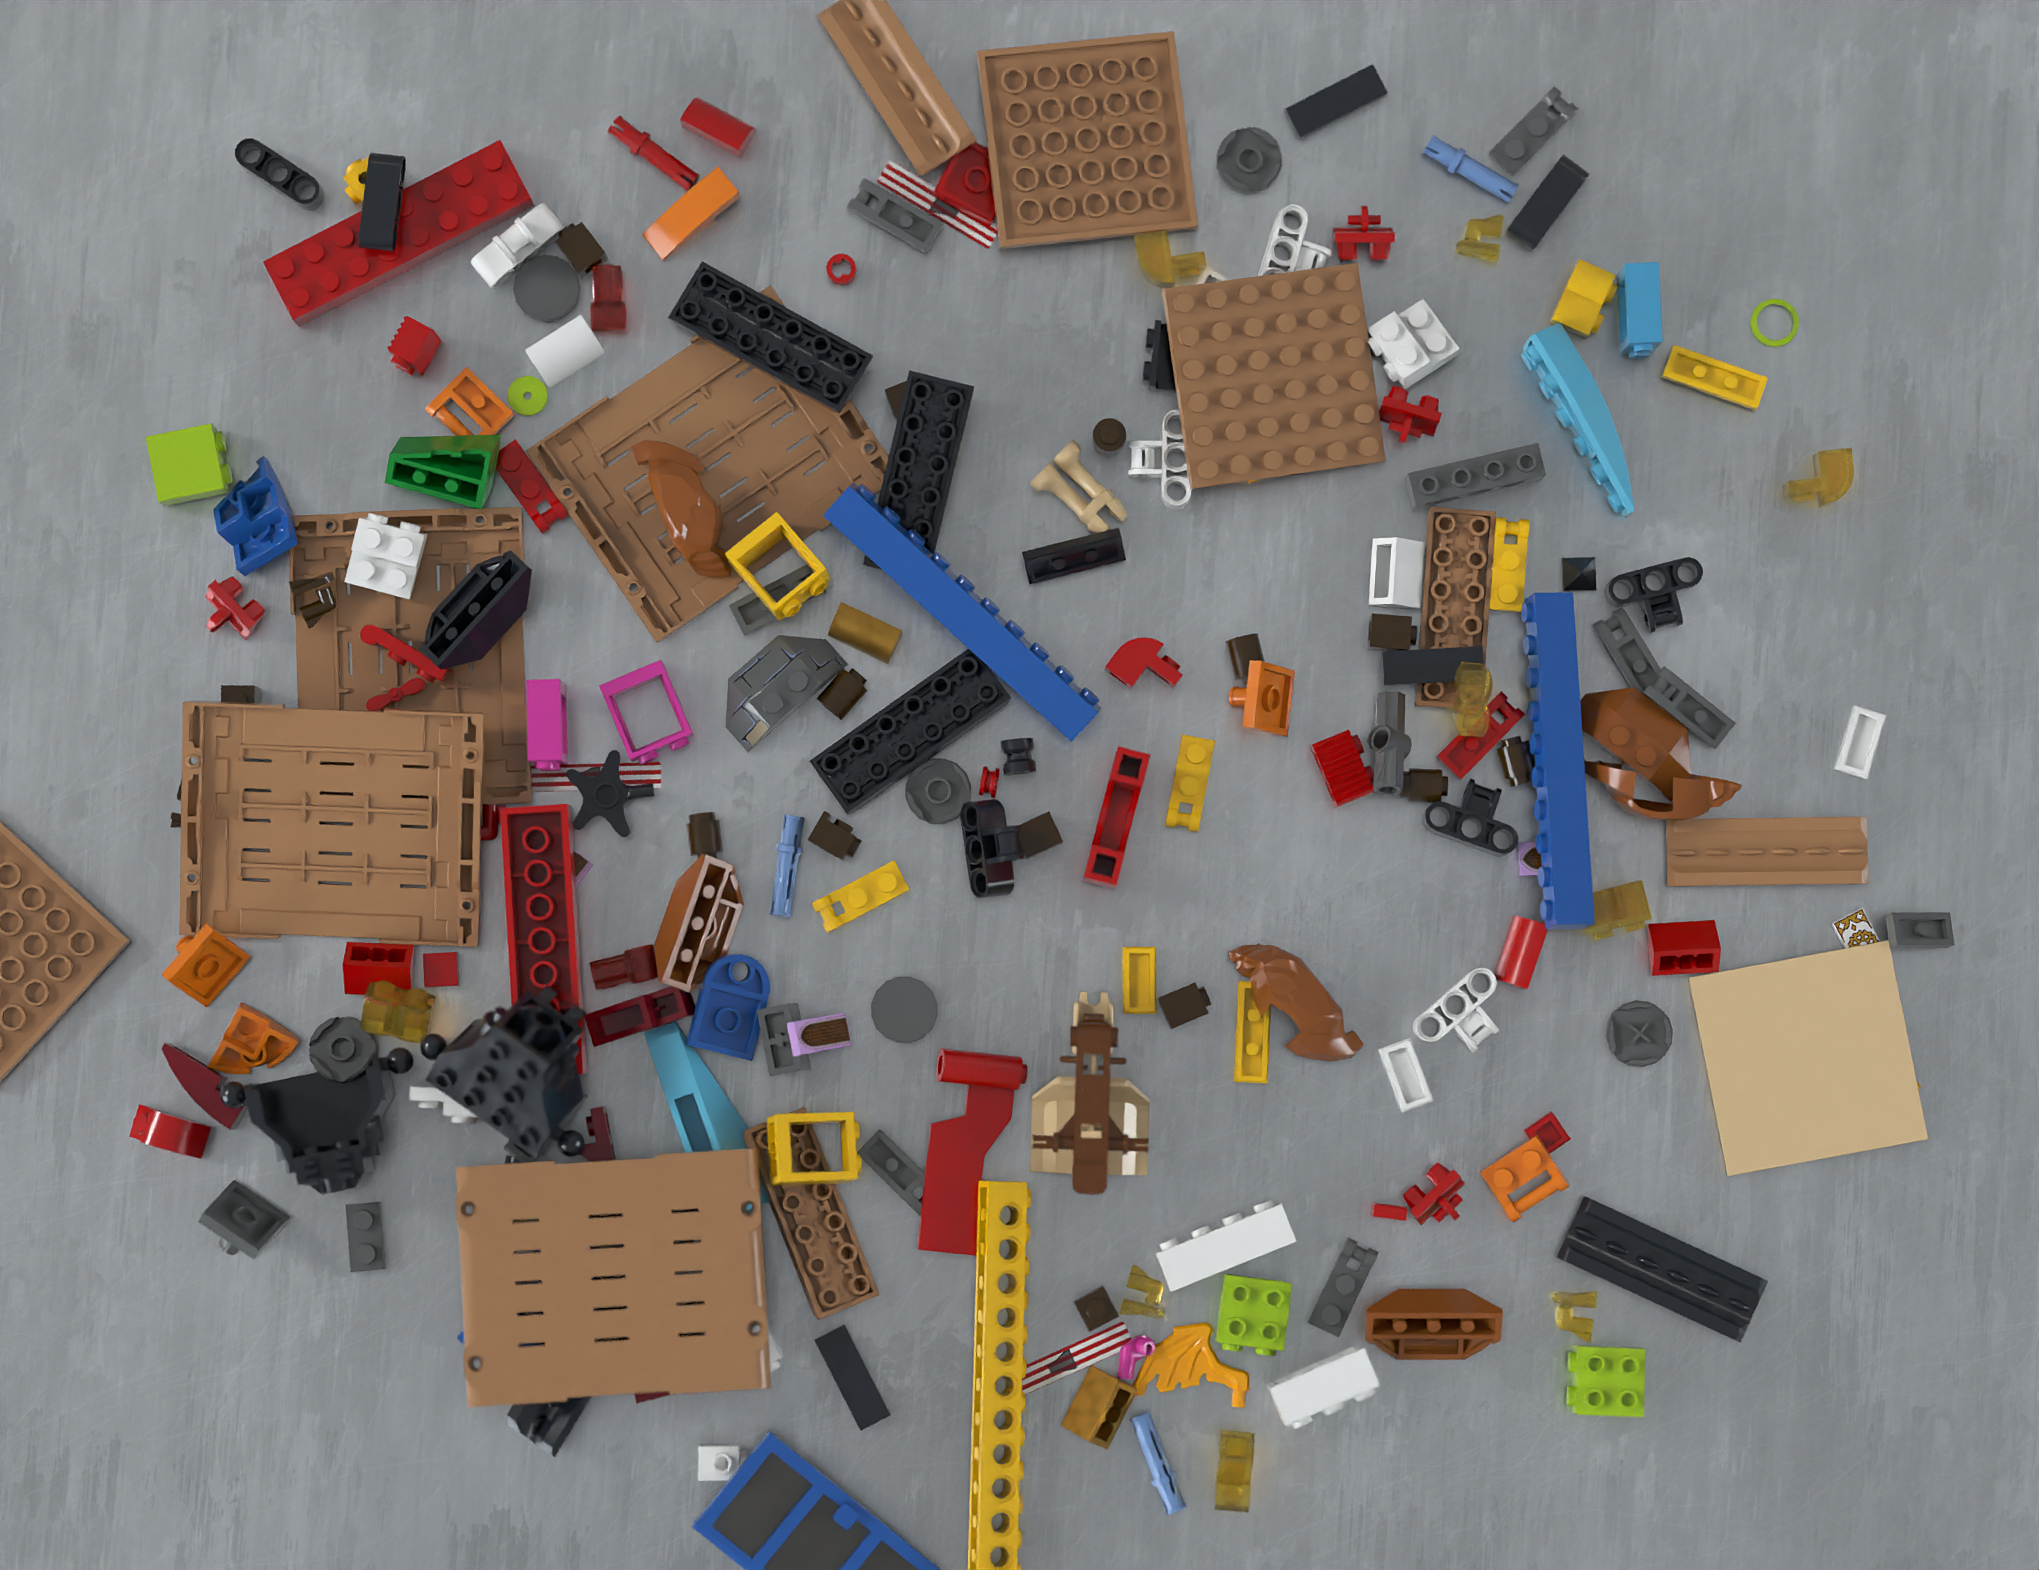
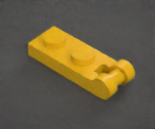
[1489,517,1529,613]
[1165,734,1215,833]
[811,860,910,933]

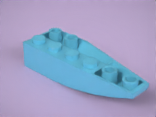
[1521,322,1635,518]
[644,1021,769,1210]

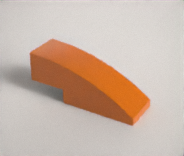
[642,167,740,261]

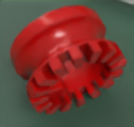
[826,253,857,286]
[979,766,1000,798]

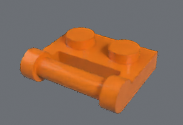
[425,367,515,436]
[1480,1135,1570,1223]

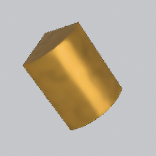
[828,602,903,664]
[1061,1365,1138,1450]

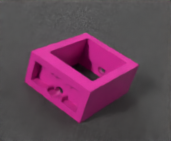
[599,660,694,765]
[526,679,568,772]

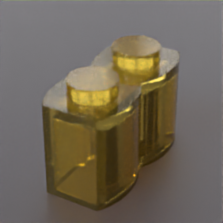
[1452,662,1493,737]
[1583,880,1652,941]
[360,981,436,1043]

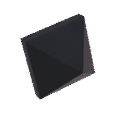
[1562,557,1597,592]

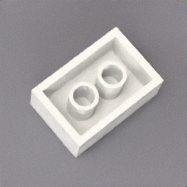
[1266,1344,1380,1429]

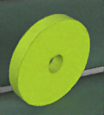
[507,376,548,416]

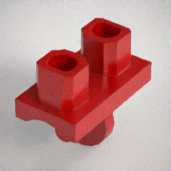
[1333,206,1395,260]
[1379,386,1442,444]
[1403,1163,1465,1225]

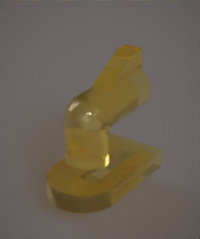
[1456,215,1504,264]
[1119,1265,1165,1319]
[1552,1291,1598,1342]

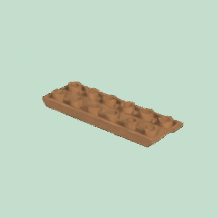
[817,0,977,177]
[1415,507,1496,711]
[1666,817,1869,887]
[743,1107,879,1320]

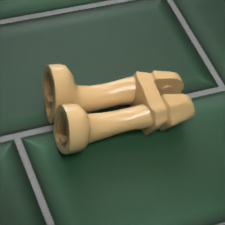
[1030,440,1128,533]

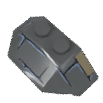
[726,635,848,752]

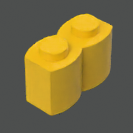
[1550,259,1618,338]

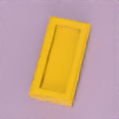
[1122,947,1157,1014]

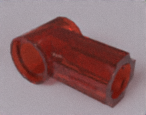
[590,264,626,332]
[589,944,658,990]

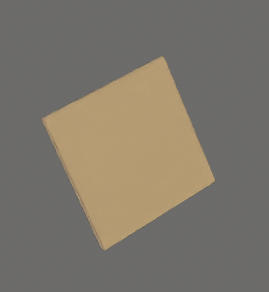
[1688,940,1928,1176]

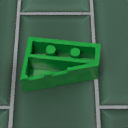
[385,434,502,510]

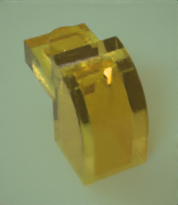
[1133,230,1206,288]
[1783,448,1854,508]
[1214,1430,1255,1513]

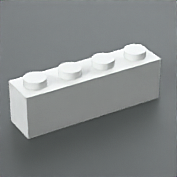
[1155,1200,1297,1292]

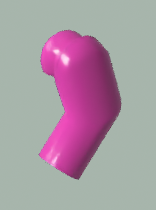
[1117,1335,1155,1380]

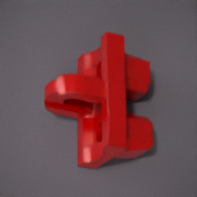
[205,576,265,640]

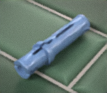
[1423,134,1519,203]
[769,815,805,917]
[1130,1412,1187,1515]

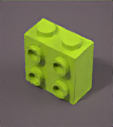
[146,423,233,506]
[1215,1274,1292,1356]
[1566,1345,1646,1417]

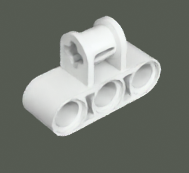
[470,203,565,289]
[1258,204,1332,276]
[1128,409,1192,510]
[1413,968,1499,1053]

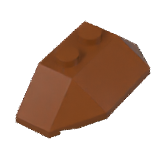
[1580,687,1692,802]
[654,854,744,992]
[1365,1289,1503,1360]

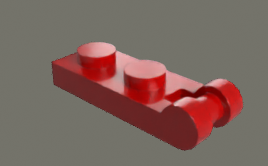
[496,439,569,534]
[360,624,451,683]
[1436,691,1525,781]

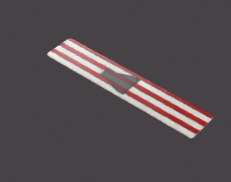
[877,161,998,249]
[531,762,661,792]
[1003,1322,1132,1395]

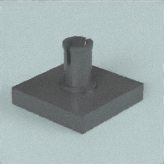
[198,1180,289,1259]

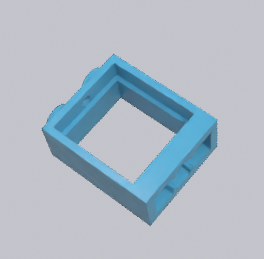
[1616,262,1663,359]

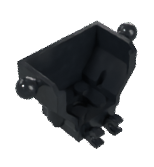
[420,985,586,1158]
[220,1047,414,1195]

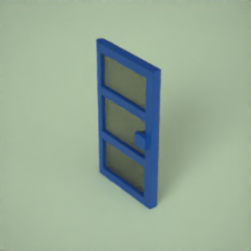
[691,1430,941,1570]

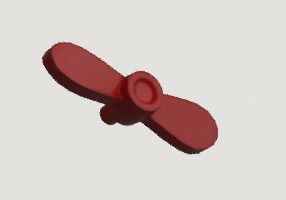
[366,678,426,711]

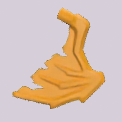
[1132,1322,1250,1408]

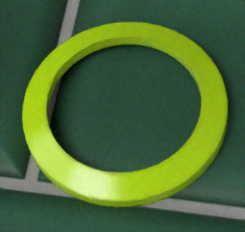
[1750,298,1799,347]

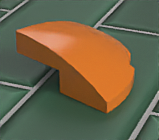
[208,1002,299,1074]

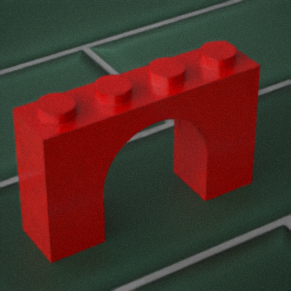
[1082,746,1151,890]

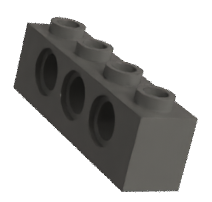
[1405,443,1546,511]

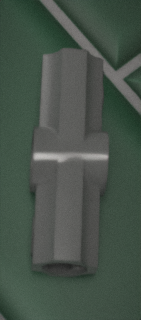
[1367,691,1412,795]

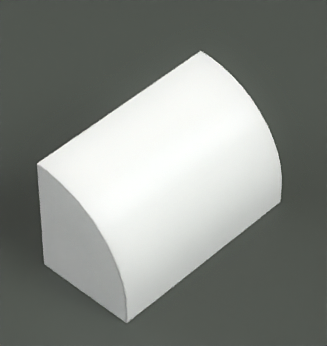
[525,315,605,389]
[1369,537,1425,609]

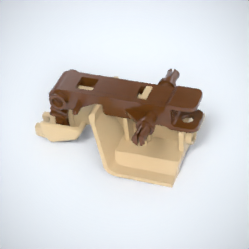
[1030,991,1150,1195]

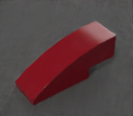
[584,986,695,1047]
[161,1043,248,1130]

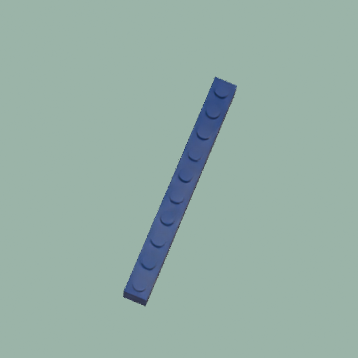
[823,483,1101,742]
[1521,592,1595,929]

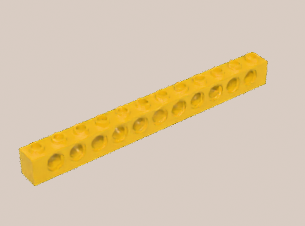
[968,1180,1031,1570]

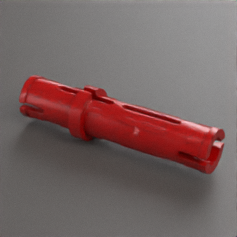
[607,115,700,191]

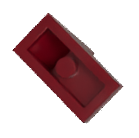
[579,1106,616,1162]

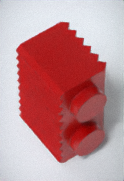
[387,316,442,376]
[1310,730,1374,808]

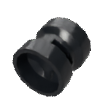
[1000,738,1036,775]

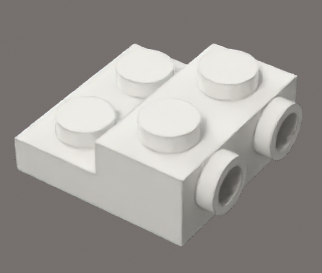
[1367,299,1461,389]
[344,513,428,599]
[410,1087,477,1123]

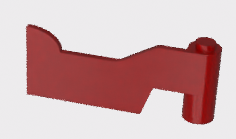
[917,1048,1028,1256]

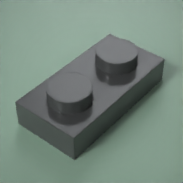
[1886,912,1955,948]
[345,1202,386,1272]

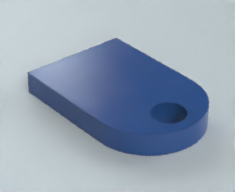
[686,954,770,1061]

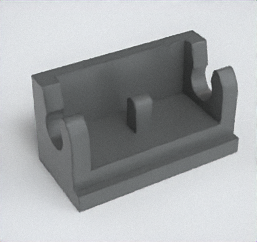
[757,1003,811,1076]

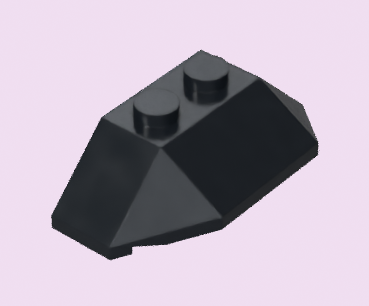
[420,550,532,670]

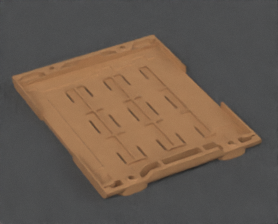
[526,285,889,642]
[289,507,532,806]
[179,701,485,947]
[456,1149,771,1407]

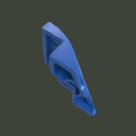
[213,456,298,577]

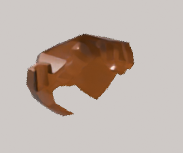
[631,440,731,578]
[1584,759,1743,821]
[1228,943,1364,1062]

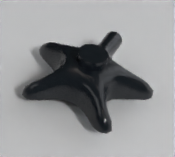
[566,750,655,837]

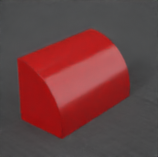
[680,97,756,159]
[1494,916,1548,990]
[1648,920,1721,976]
[342,942,415,997]

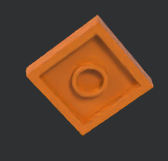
[1229,660,1295,737]
[161,923,251,1008]

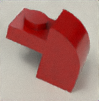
[1104,637,1183,690]
[129,1104,211,1159]

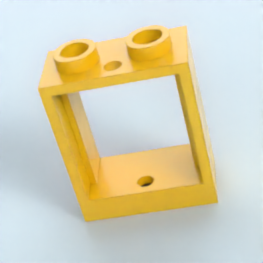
[725,512,831,622]
[767,1112,861,1186]

